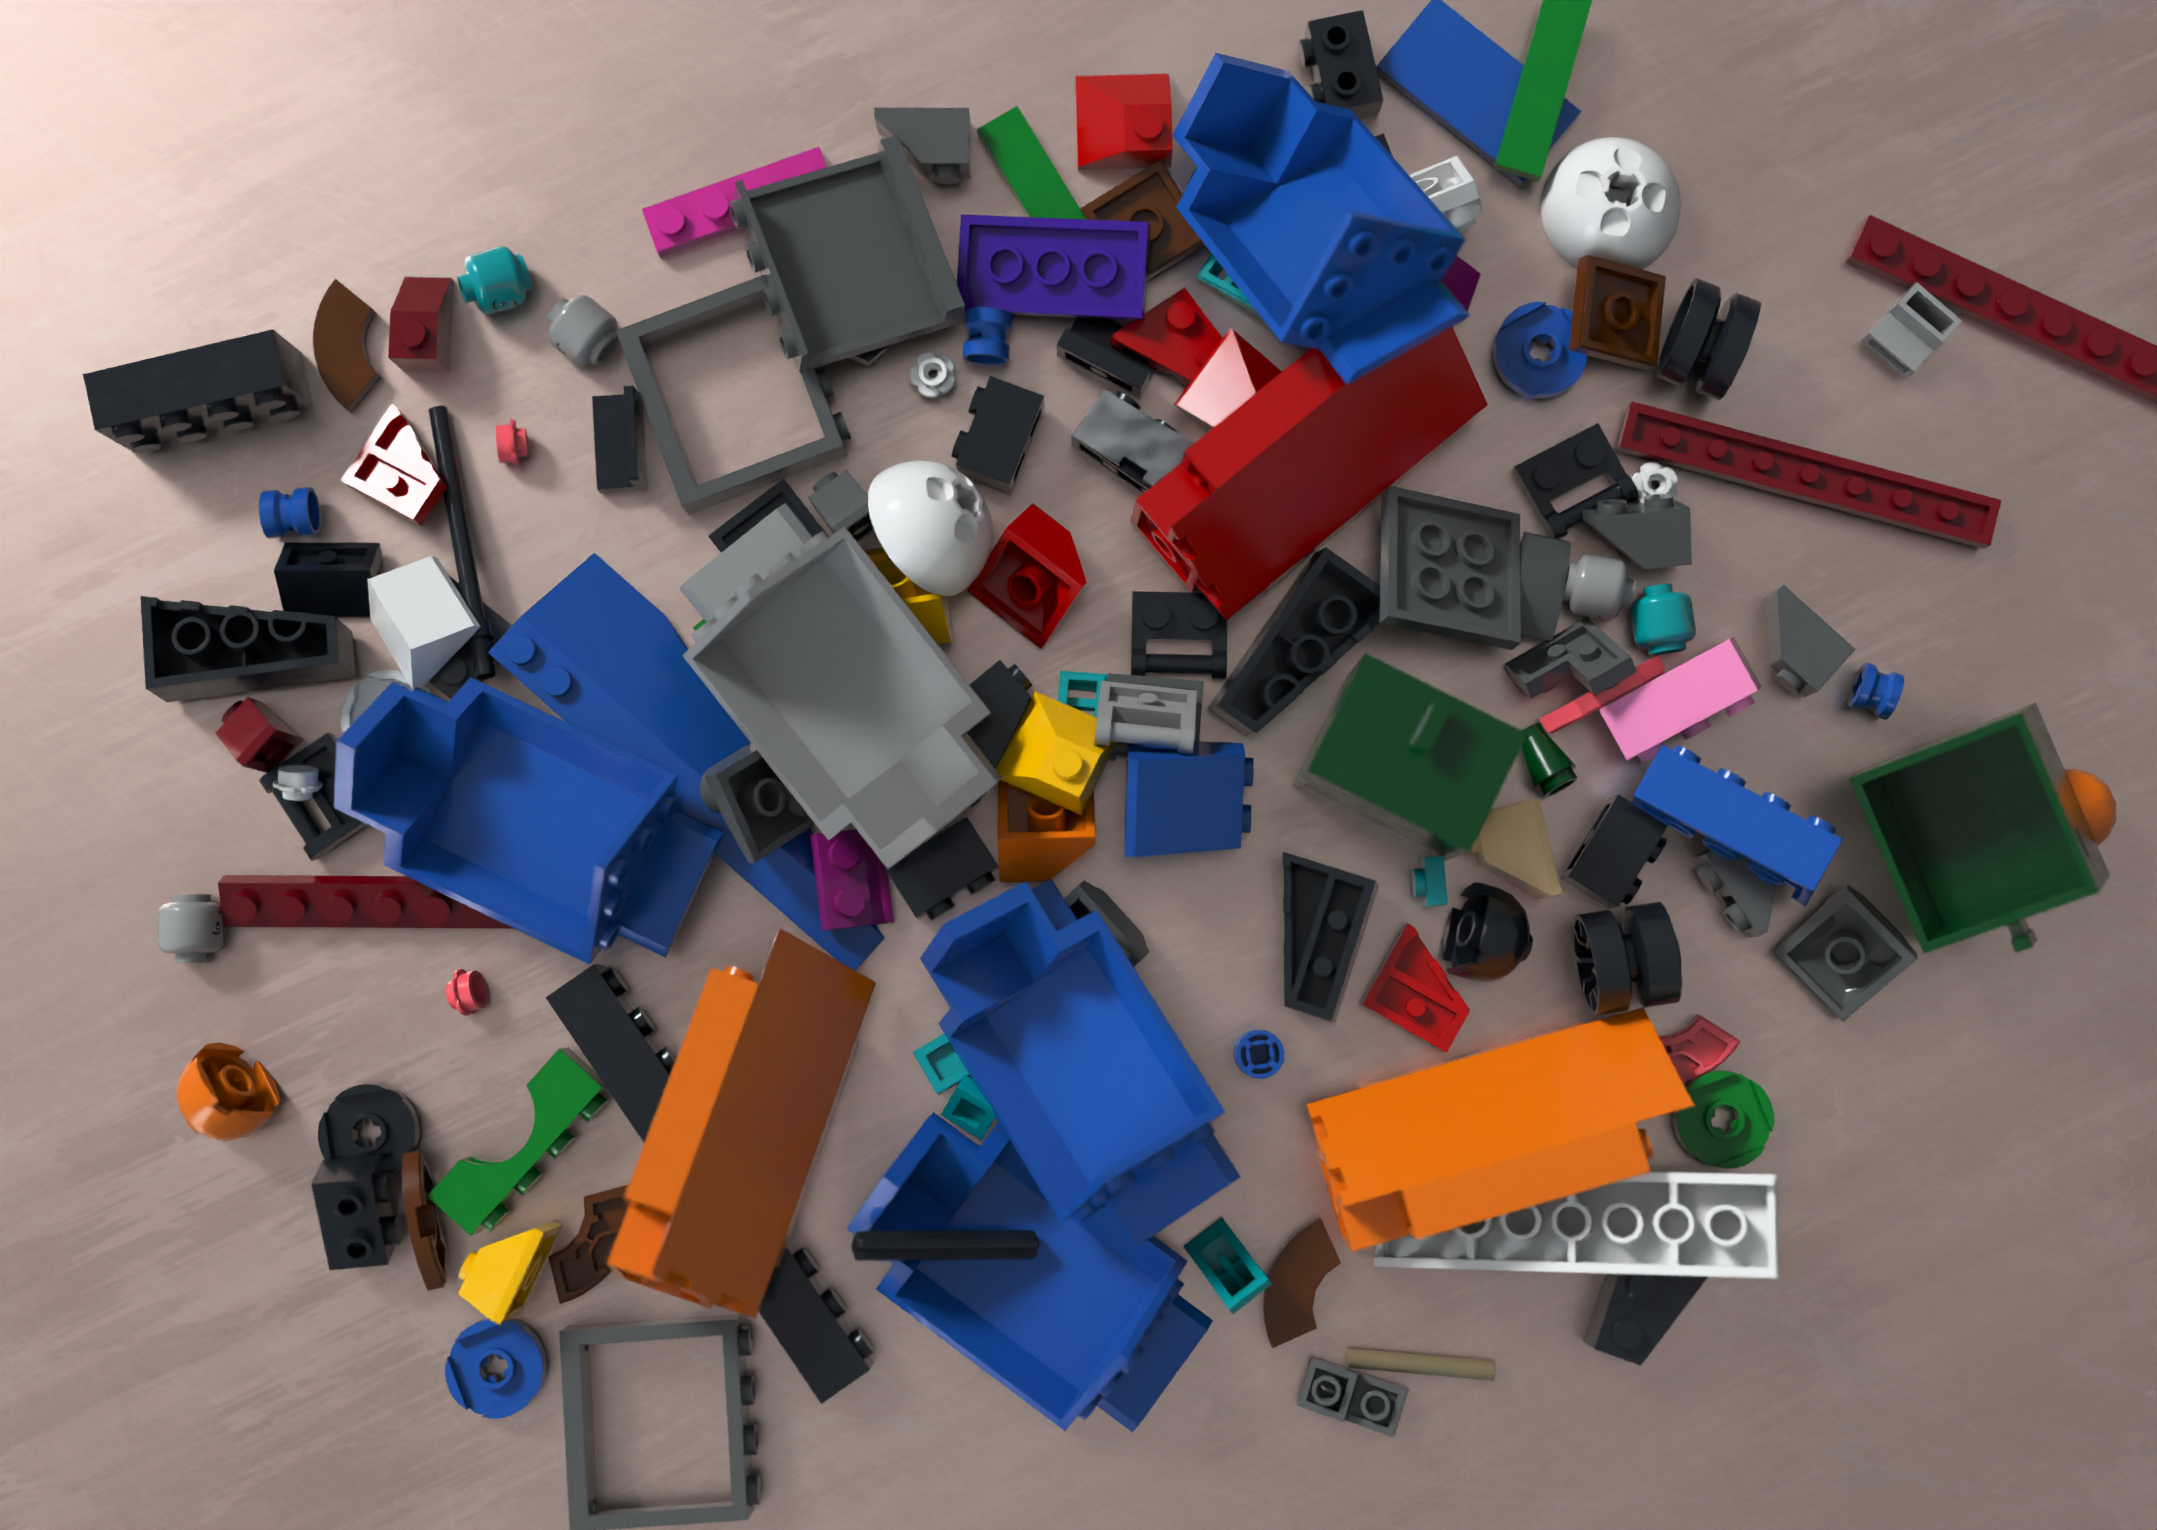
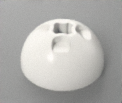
[1540,137,1681,269]
[868,460,993,596]

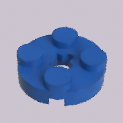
[1492,302,1587,400]
[445,1318,547,1419]

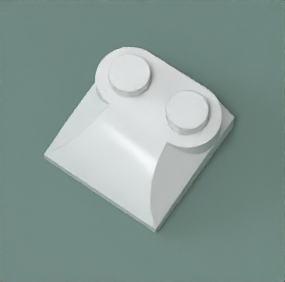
[1409,156,1482,232]

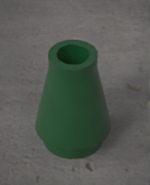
[1521,723,1578,798]

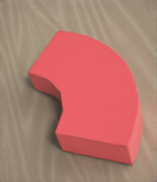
[1539,655,1666,734]
[1659,1015,1741,1082]

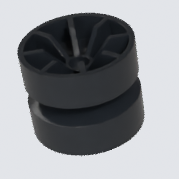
[1573,902,1682,1016]

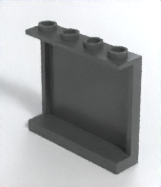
[729,135,965,373]

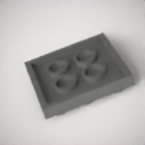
[1380,486,1521,650]

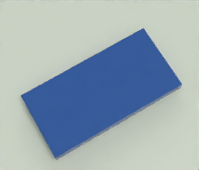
[1376,0,1581,186]

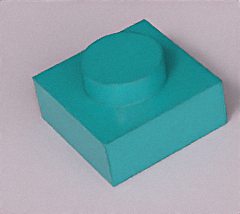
[1412,856,1448,908]
[912,1034,970,1095]
[940,1075,996,1140]

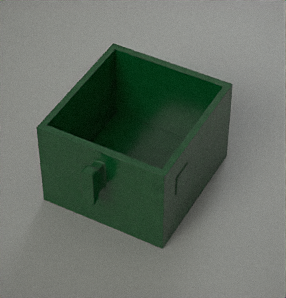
[1292,653,1528,861]
[1849,702,2110,954]

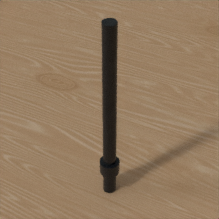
[428,406,495,680]

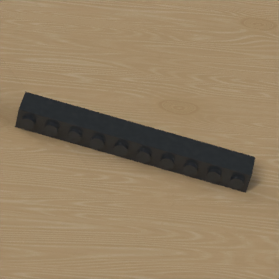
[546,964,874,1404]

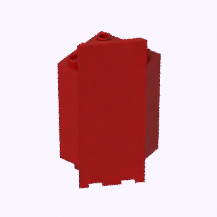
[1130,326,1488,621]

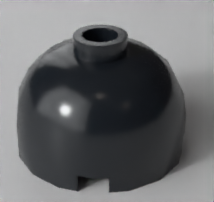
[1442,882,1533,982]

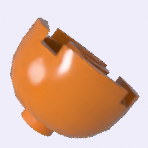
[176,1042,280,1142]

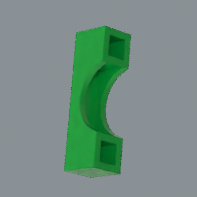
[427,1047,608,1236]

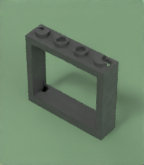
[616,276,851,515]
[559,1314,761,1530]

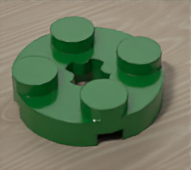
[1673,1070,1774,1169]

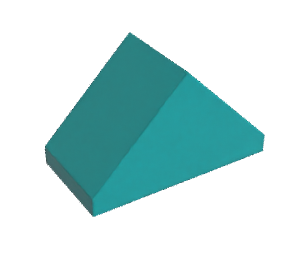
[1184,1217,1272,1314]

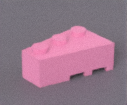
[1599,637,1762,763]

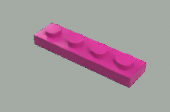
[642,147,826,257]

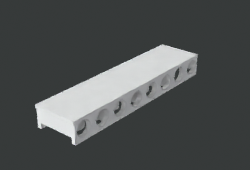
[1374,1172,1779,1278]

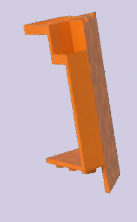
[607,928,876,1319]
[1306,1007,1694,1251]

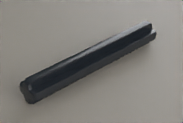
[851,1230,1039,1261]

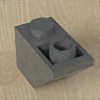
[1582,494,1692,570]
[1694,848,1777,938]

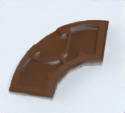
[313,279,381,413]
[402,1151,448,1291]
[548,1184,629,1304]
[1263,1217,1341,1348]

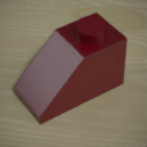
[388,277,454,372]
[215,697,304,773]

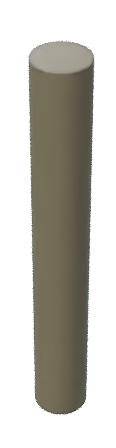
[1347,1348,1496,1381]

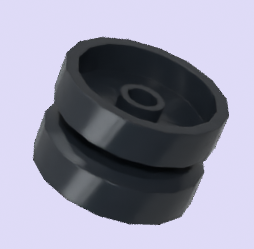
[1655,278,1761,401]

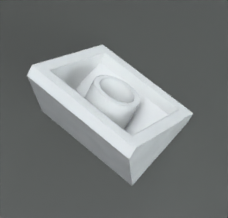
[367,556,480,690]

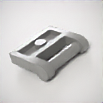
[1094,681,1197,755]

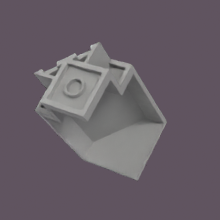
[680,503,1002,869]

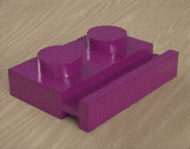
[810,829,894,931]

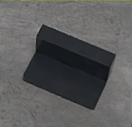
[1057,318,1156,399]
[592,386,647,493]
[274,542,383,617]

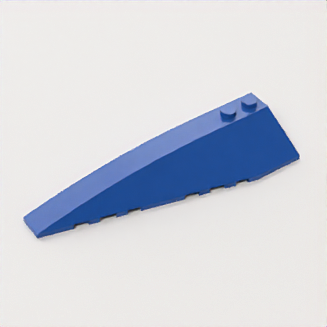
[488,553,885,971]

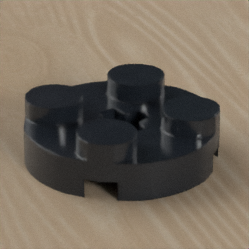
[318,1084,420,1175]

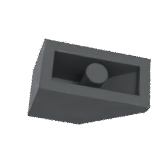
[874,108,971,184]
[808,470,875,543]
[1765,585,1856,697]

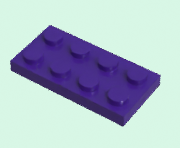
[956,214,1151,321]

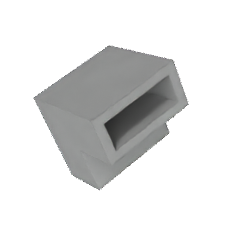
[1861,282,1962,379]

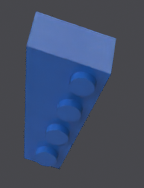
[1632,745,1843,907]

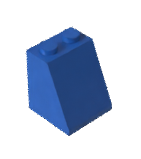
[1124,741,1254,857]

